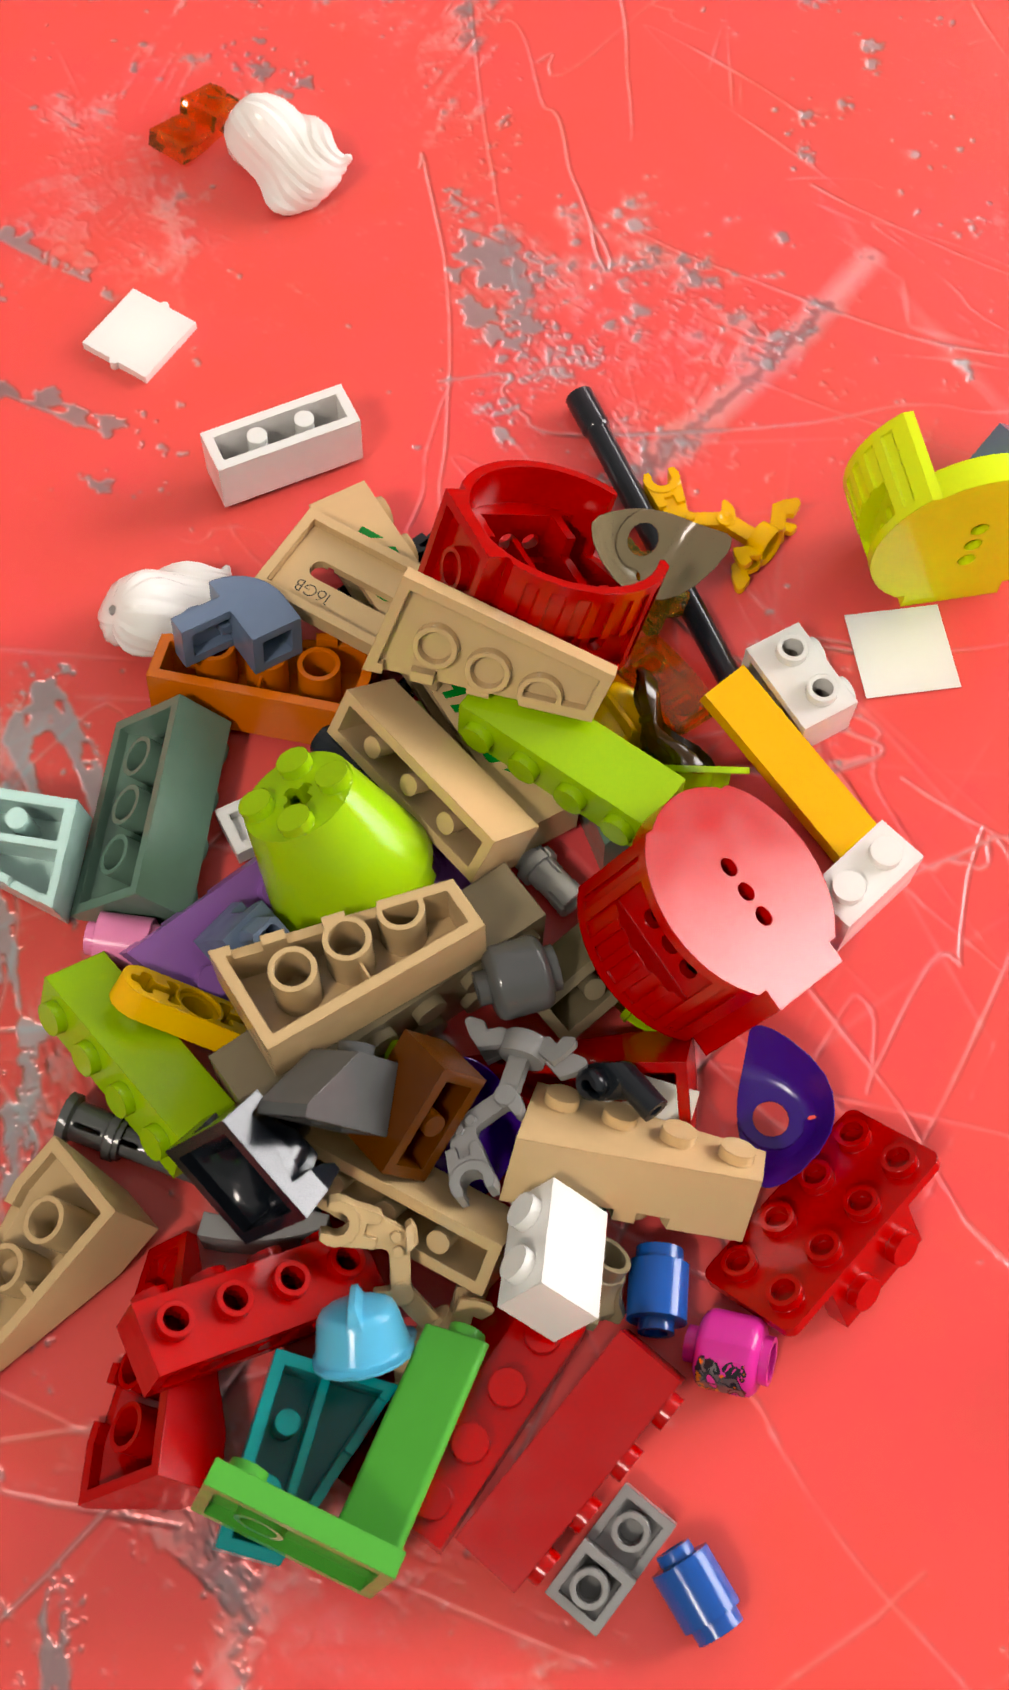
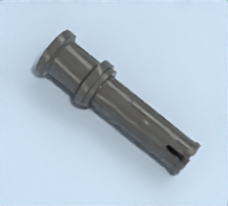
[53,1092,193,1184]

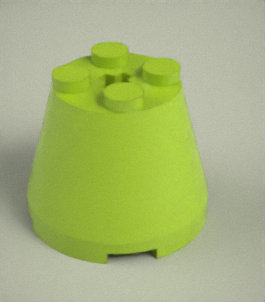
[238,746,436,932]

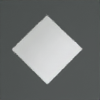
[844,604,962,699]

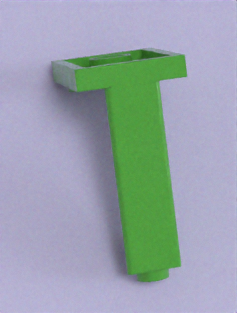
[190,1321,489,1599]

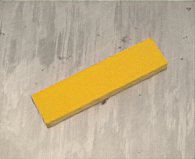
[699,664,877,863]

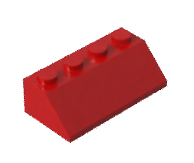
[337,1277,586,1555]

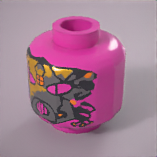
[682,1308,778,1398]

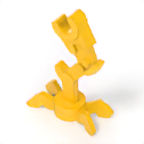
[643,467,801,594]

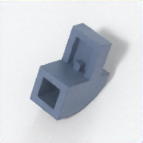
[171,576,303,674]

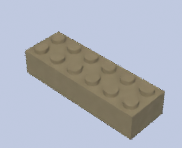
[208,862,546,1103]

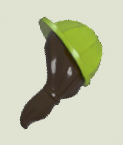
[633,667,750,792]

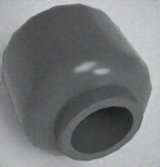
[471,935,564,1021]

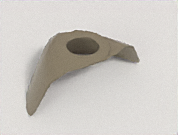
[591,508,732,600]

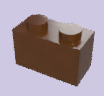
[347,1029,487,1182]

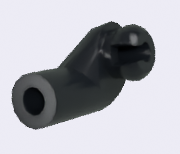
[575,1061,667,1122]

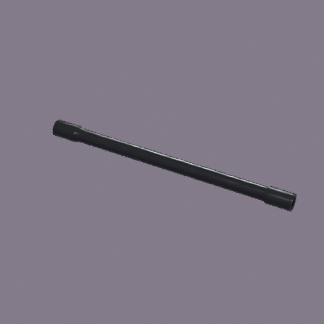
[566,386,739,684]

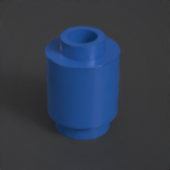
[626,1242,690,1339]
[652,1538,744,1647]

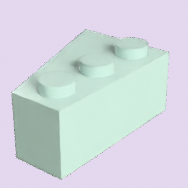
[0,788,93,924]

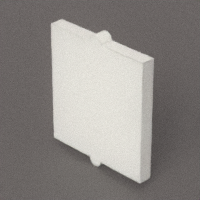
[82,288,197,383]

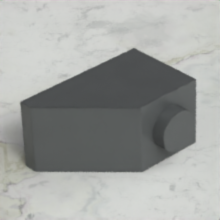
[257,1040,398,1137]

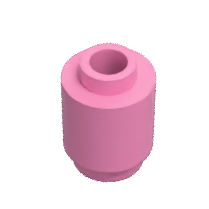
[83,911,161,971]

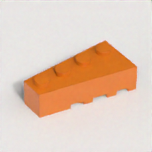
[146,633,384,745]

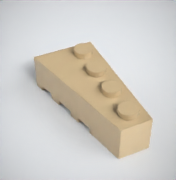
[207,878,487,1077]
[499,1081,766,1242]

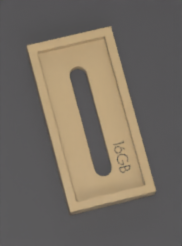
[255,507,443,692]

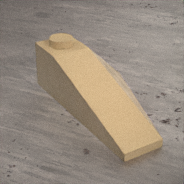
[0,1136,159,1372]

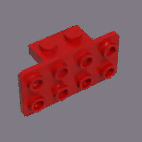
[705,1110,940,1337]

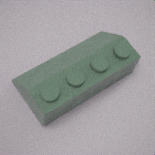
[70,694,231,924]

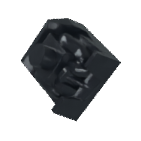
[165,1090,340,1244]

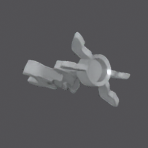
[445,1016,588,1208]

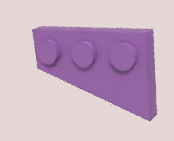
[119,857,273,1001]

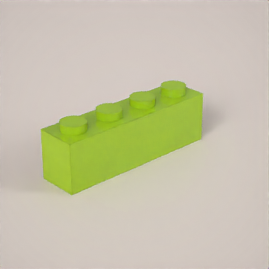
[458,694,686,847]
[38,951,235,1178]

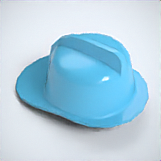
[312,1284,417,1382]

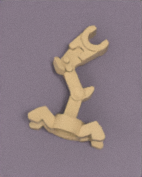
[319,1193,494,1385]

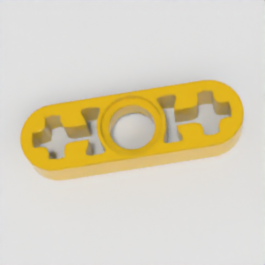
[109,965,248,1052]

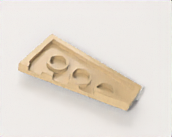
[362,567,618,722]

